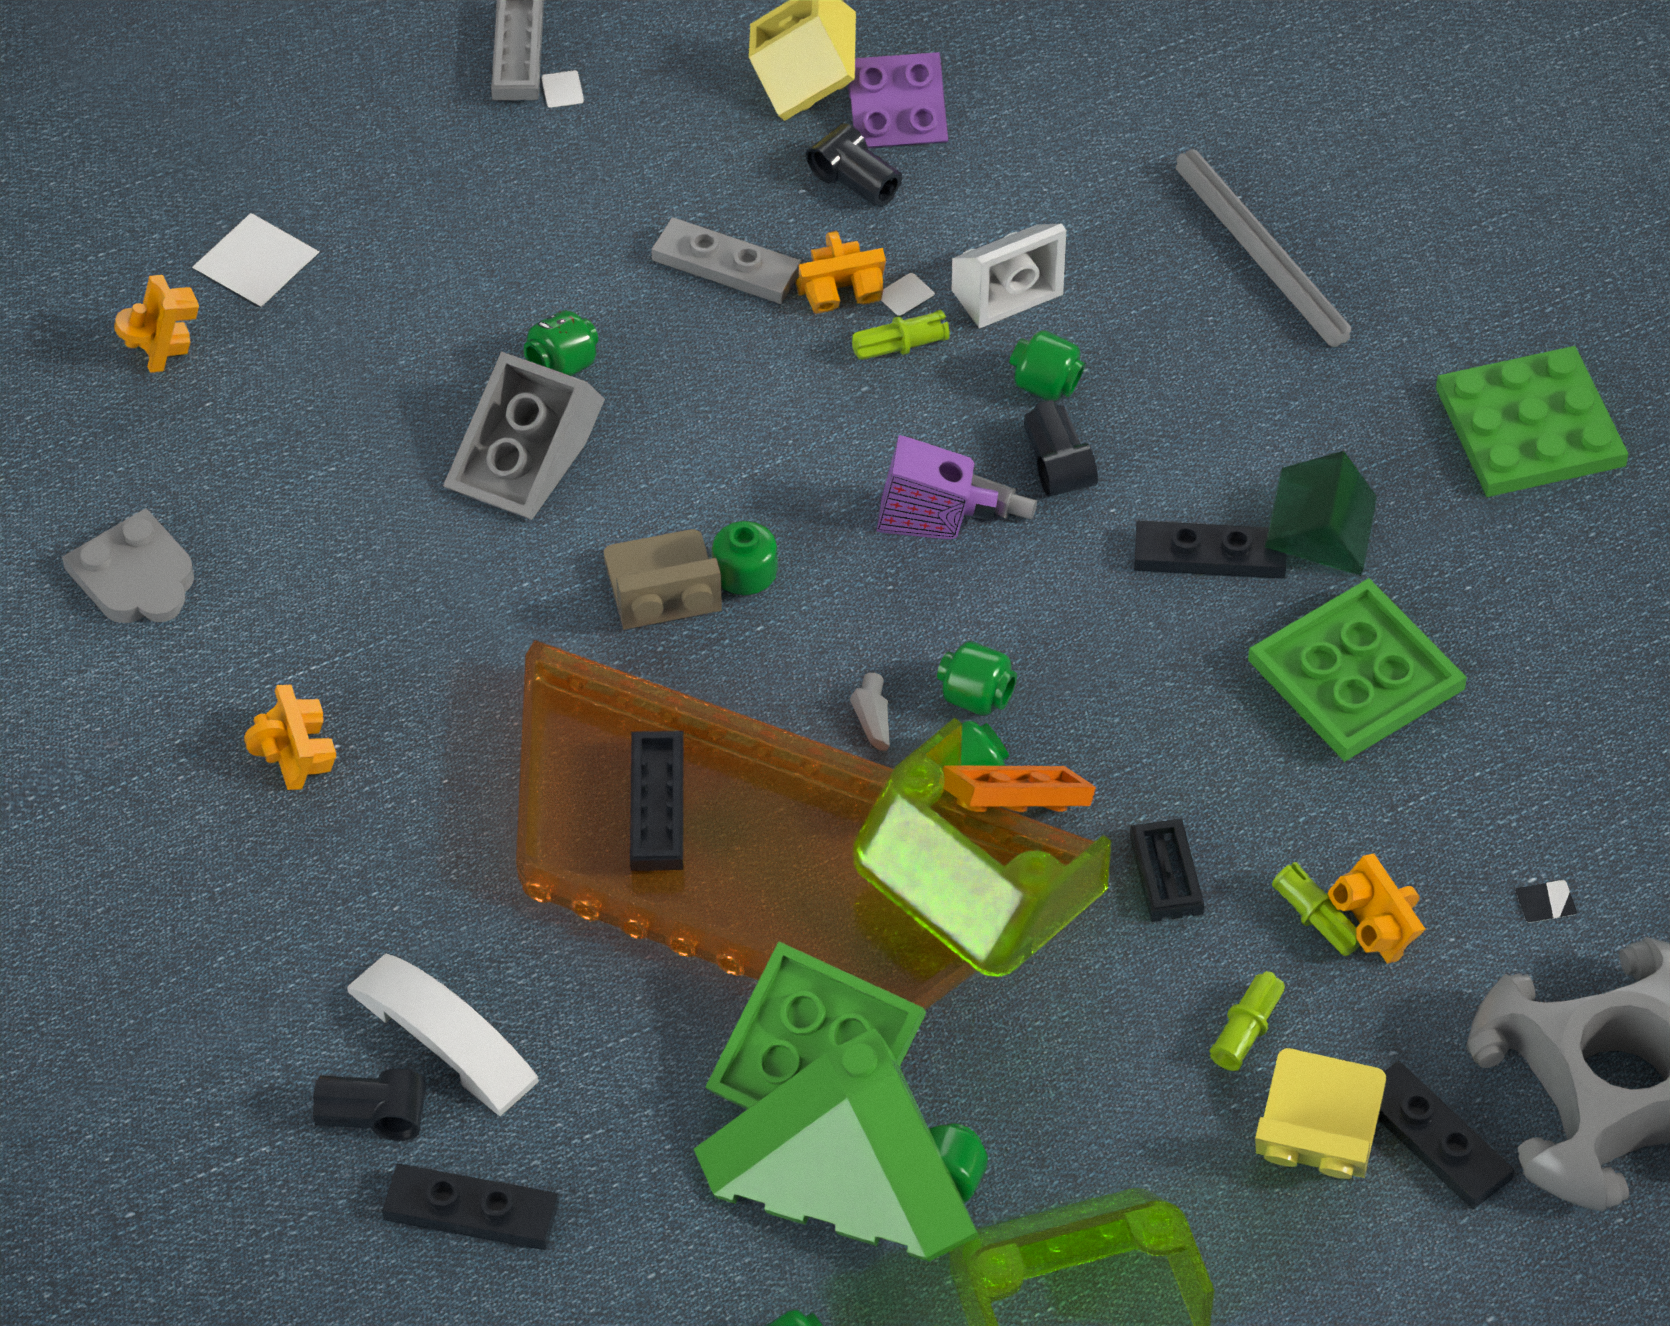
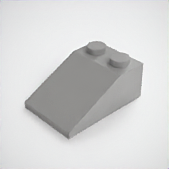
[443,351,605,520]

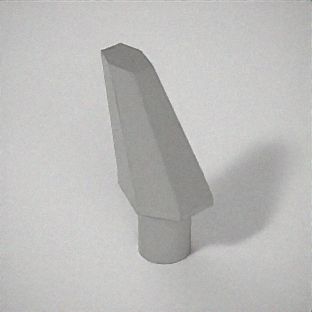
[971,474,1037,519]
[850,673,890,751]

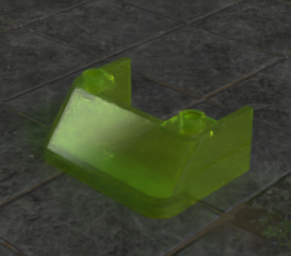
[853,717,1111,977]
[949,1188,1215,1326]

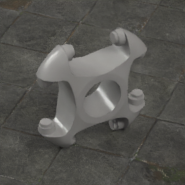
[1466,937,1670,1212]

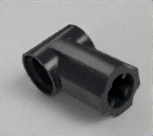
[806,123,902,207]
[1024,400,1098,497]
[313,1068,427,1141]

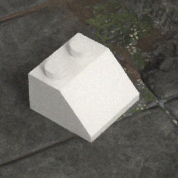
[952,224,1066,329]

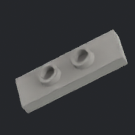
[491,0,544,100]
[651,217,801,304]

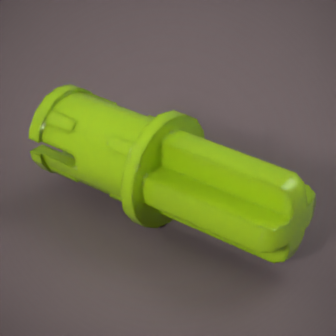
[852,310,950,360]
[1272,862,1360,956]
[1209,971,1285,1071]

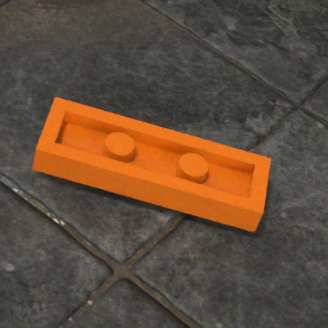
[939,766,1096,812]

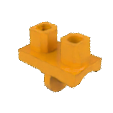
[795,231,886,314]
[114,275,199,373]
[244,685,336,790]
[1328,853,1425,964]

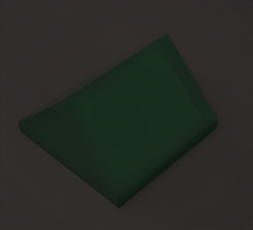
[1265,451,1377,576]

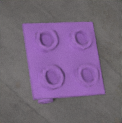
[848,52,948,148]

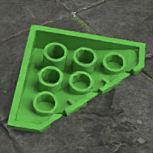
[694,1027,979,1262]

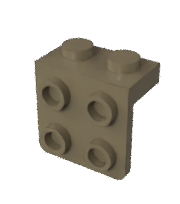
[604,529,722,630]

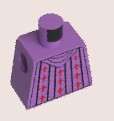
[876,435,998,539]

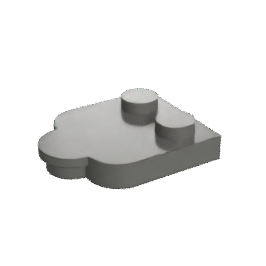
[62,508,194,623]

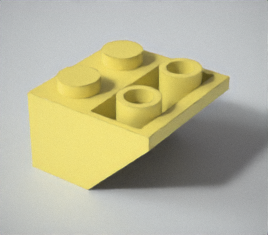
[749,0,856,121]

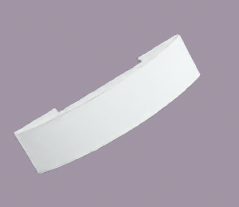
[347,954,538,1116]

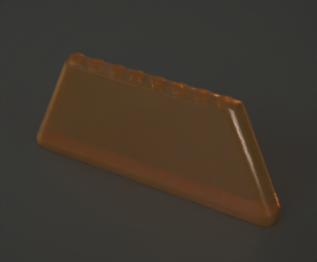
[516,640,1107,1011]

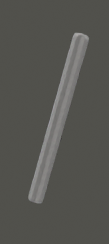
[1176,149,1351,347]

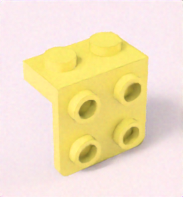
[1255,1048,1386,1179]

